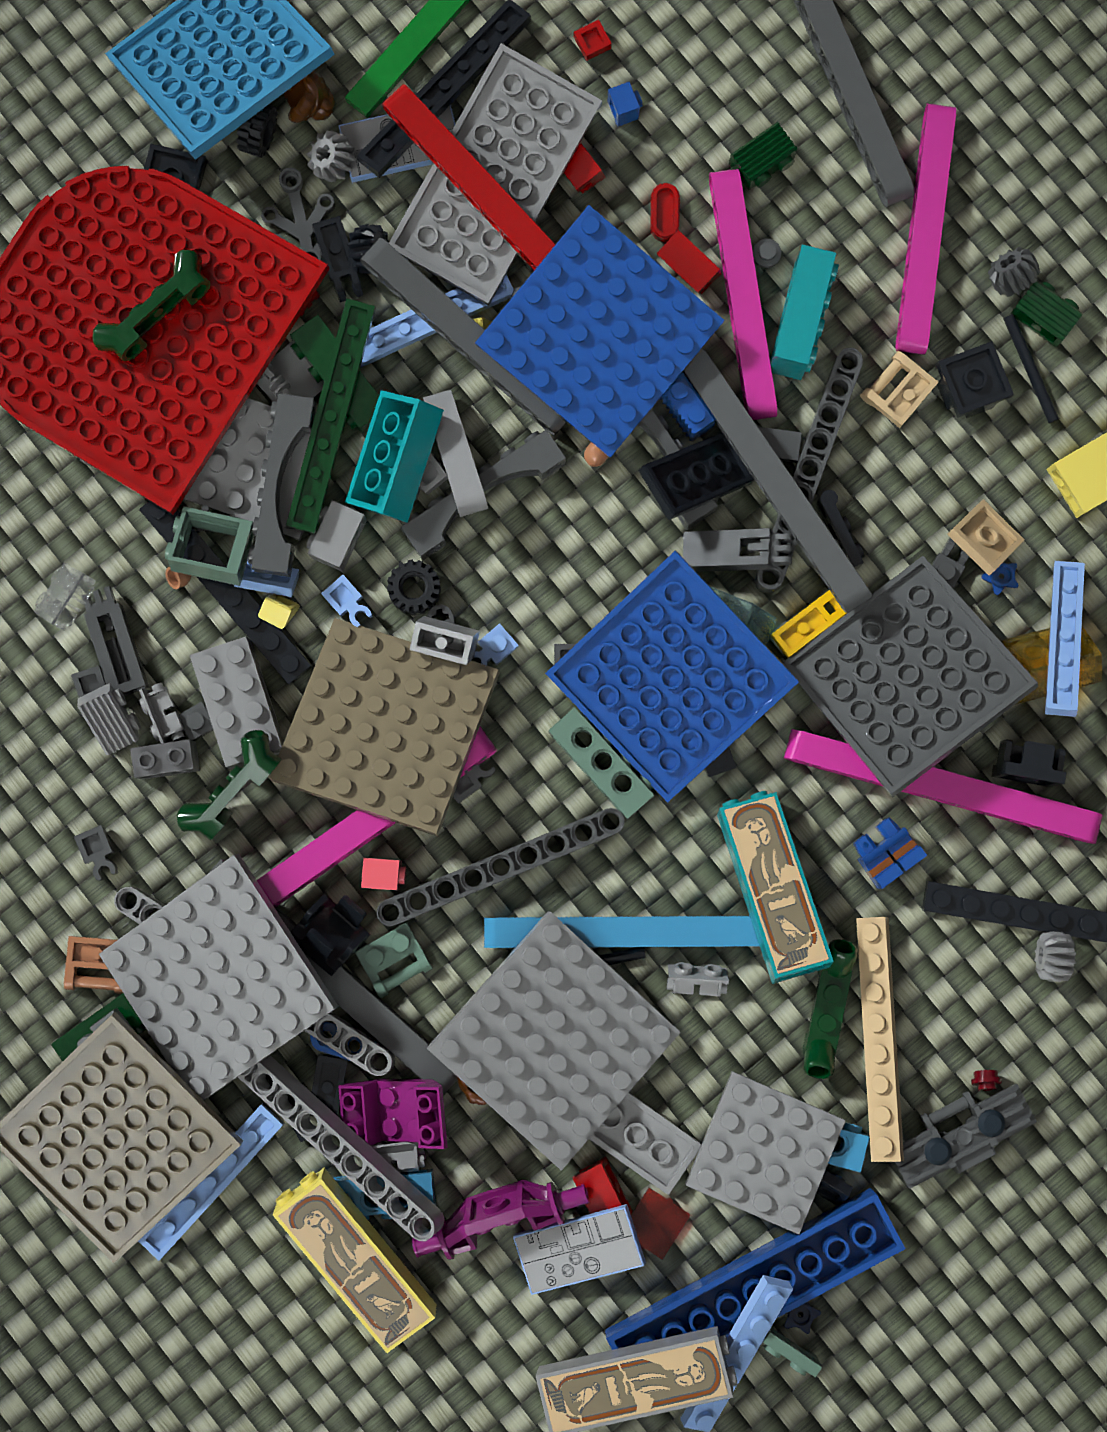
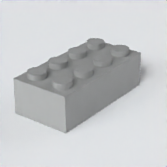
[190,636,284,769]

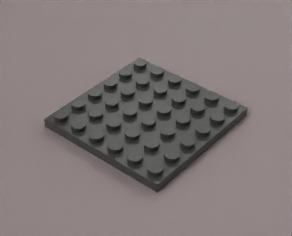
[783,556,1038,798]

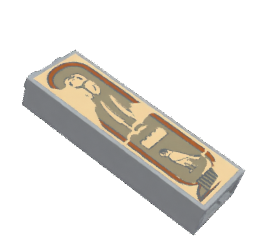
[536,1326,738,1432]

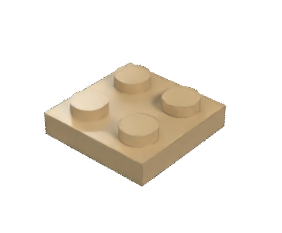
[947,499,1025,575]

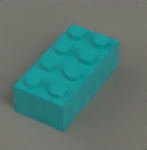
[770,244,839,380]
[345,390,444,523]

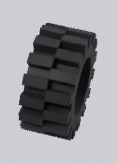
[236,104,278,158]
[387,559,441,615]

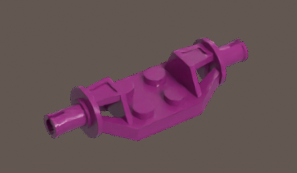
[412,1180,590,1260]

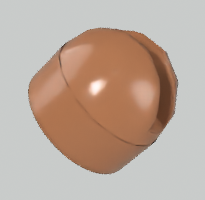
[584,443,608,467]
[165,567,191,589]

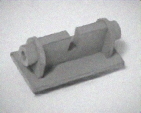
[139,683,185,744]
[667,962,729,997]
[371,1142,426,1173]

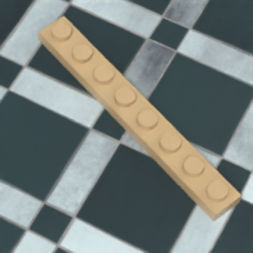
[856,917,904,1162]

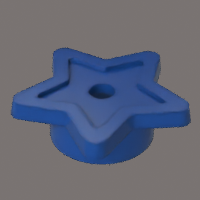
[982,563,1019,595]

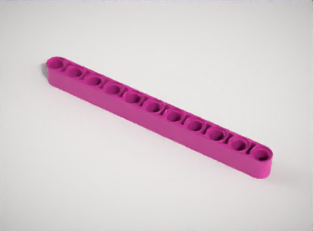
[257,726,497,908]
[784,729,1103,844]

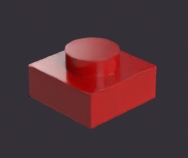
[573,19,612,61]

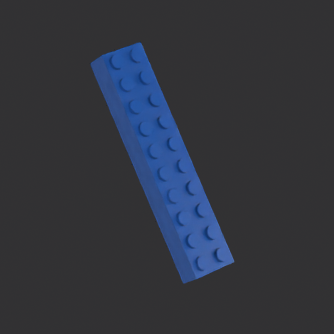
[605,1188,906,1350]

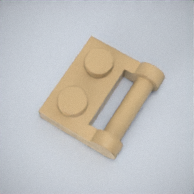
[860,351,939,428]

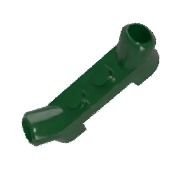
[93,250,211,362]
[177,730,282,840]
[803,939,858,1079]

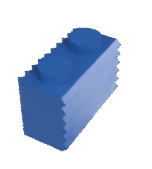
[659,372,716,441]

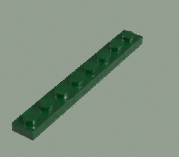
[286,298,376,534]

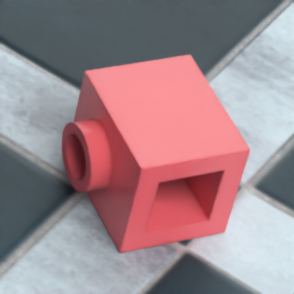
[361,858,406,890]

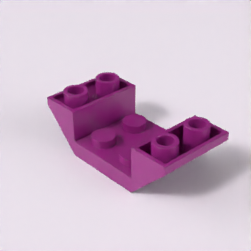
[338,1079,448,1149]

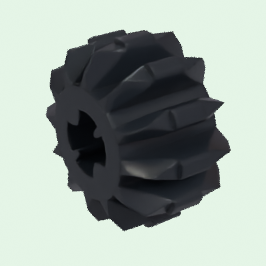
[347,224,389,274]

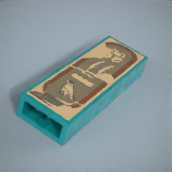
[717,791,834,984]

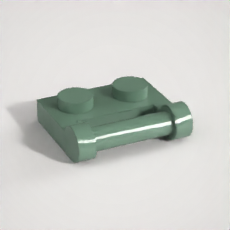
[355,922,433,999]
[763,1326,822,1378]

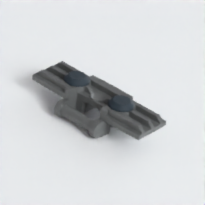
[895,1084,1037,1189]

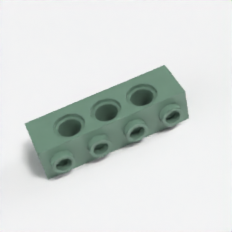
[548,707,654,820]

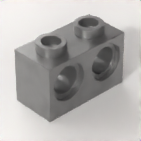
[130,739,200,780]

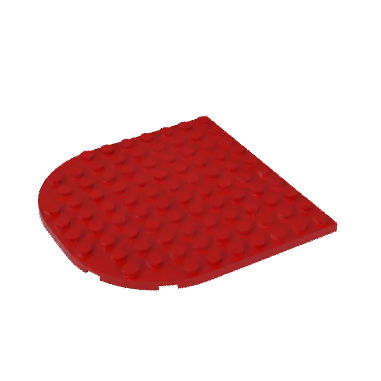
[0,166,330,515]

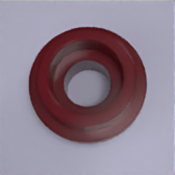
[971,1070,1002,1091]

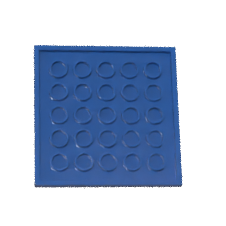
[475,205,725,458]
[545,550,799,803]

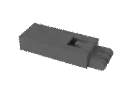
[682,528,793,572]
[82,586,149,696]

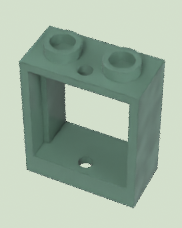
[165,506,255,586]

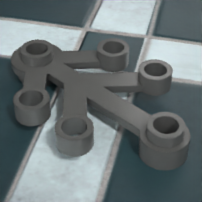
[261,168,335,262]

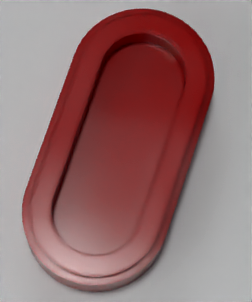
[650,183,680,242]

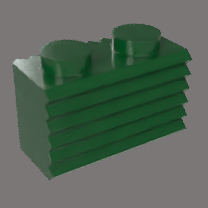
[729,122,797,190]
[1010,280,1083,347]

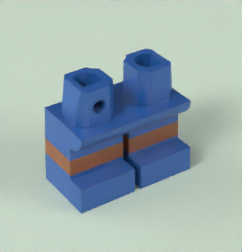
[853,817,927,889]

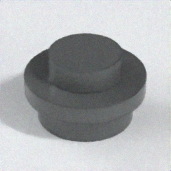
[753,239,781,268]

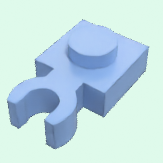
[321,575,373,627]
[474,623,519,666]

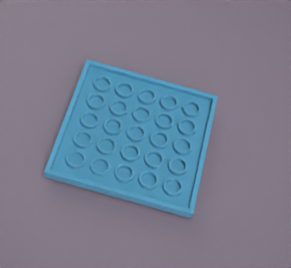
[105,0,335,160]

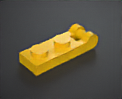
[770,590,846,658]

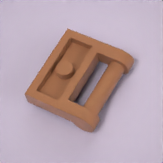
[64,936,123,994]

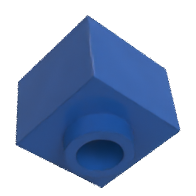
[607,82,643,127]

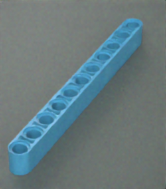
[484,916,759,948]

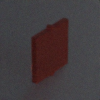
[631,1187,691,1260]

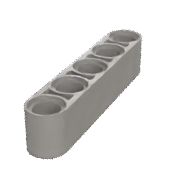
[423,389,489,517]

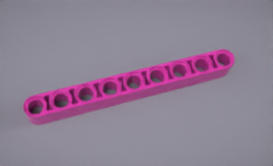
[895,103,956,355]
[709,169,777,420]

